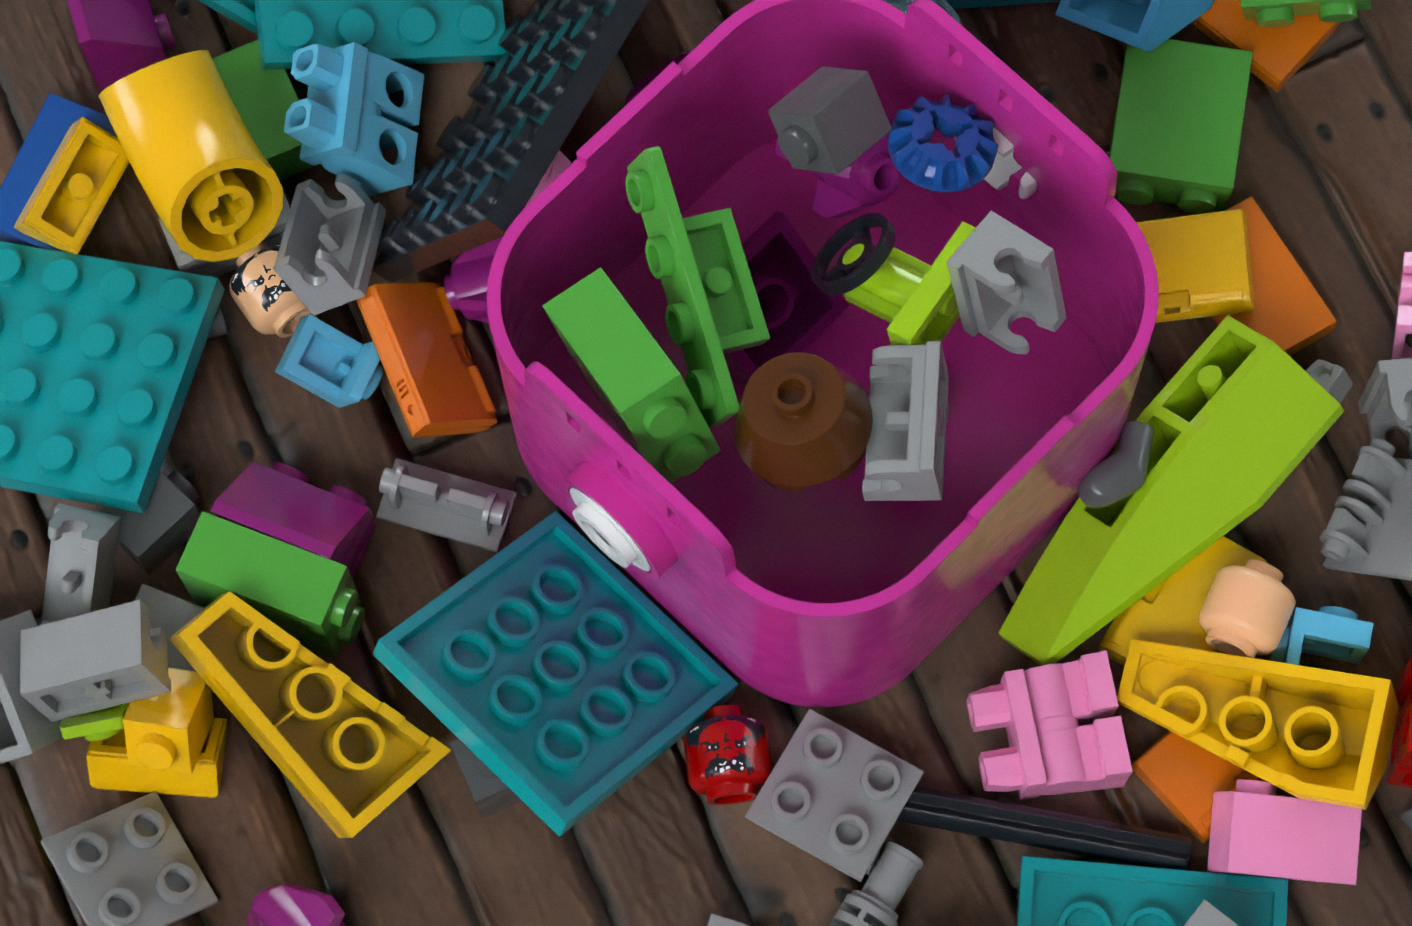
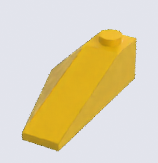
[1117,639,1399,810]

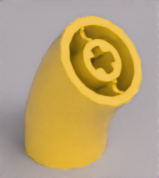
[98,50,283,262]

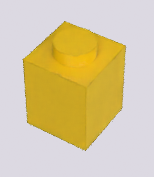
[123,667,214,775]

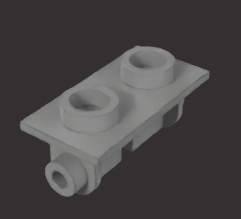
[376,458,517,553]

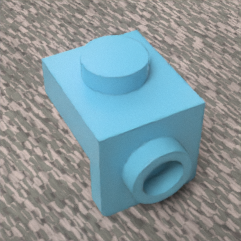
[275,314,384,408]
[1269,606,1374,665]

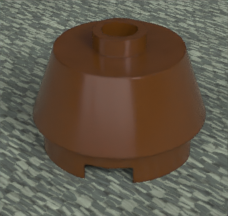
[733,352,873,493]

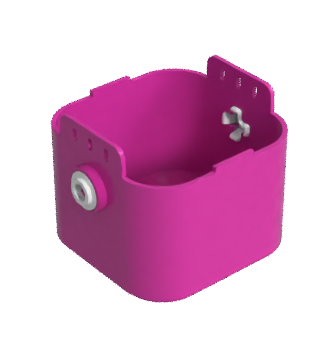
[486,0,1159,708]

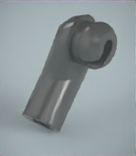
[1078,421,1154,509]

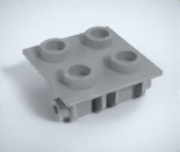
[1319,438,1412,581]
[745,708,924,882]
[40,791,218,926]

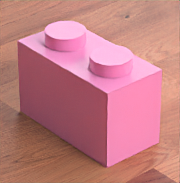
[1207,779,1362,885]

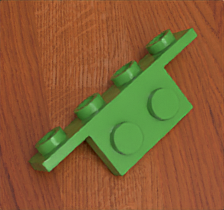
[626,146,770,428]

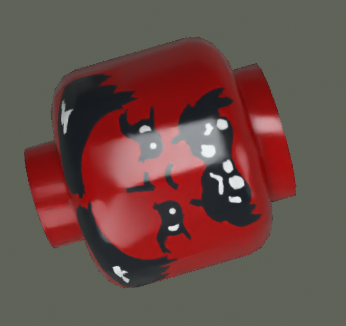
[683,705,772,805]

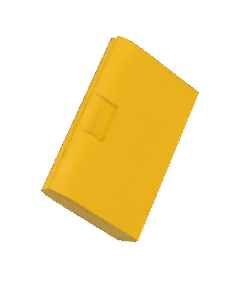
[1136,209,1255,323]
[1098,536,1267,666]

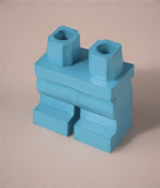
[284,42,424,196]

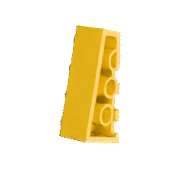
[169,591,451,838]

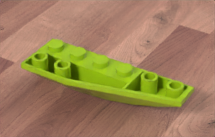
[998,315,1344,665]

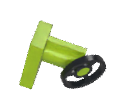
[811,213,976,345]

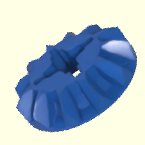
[888,93,998,192]

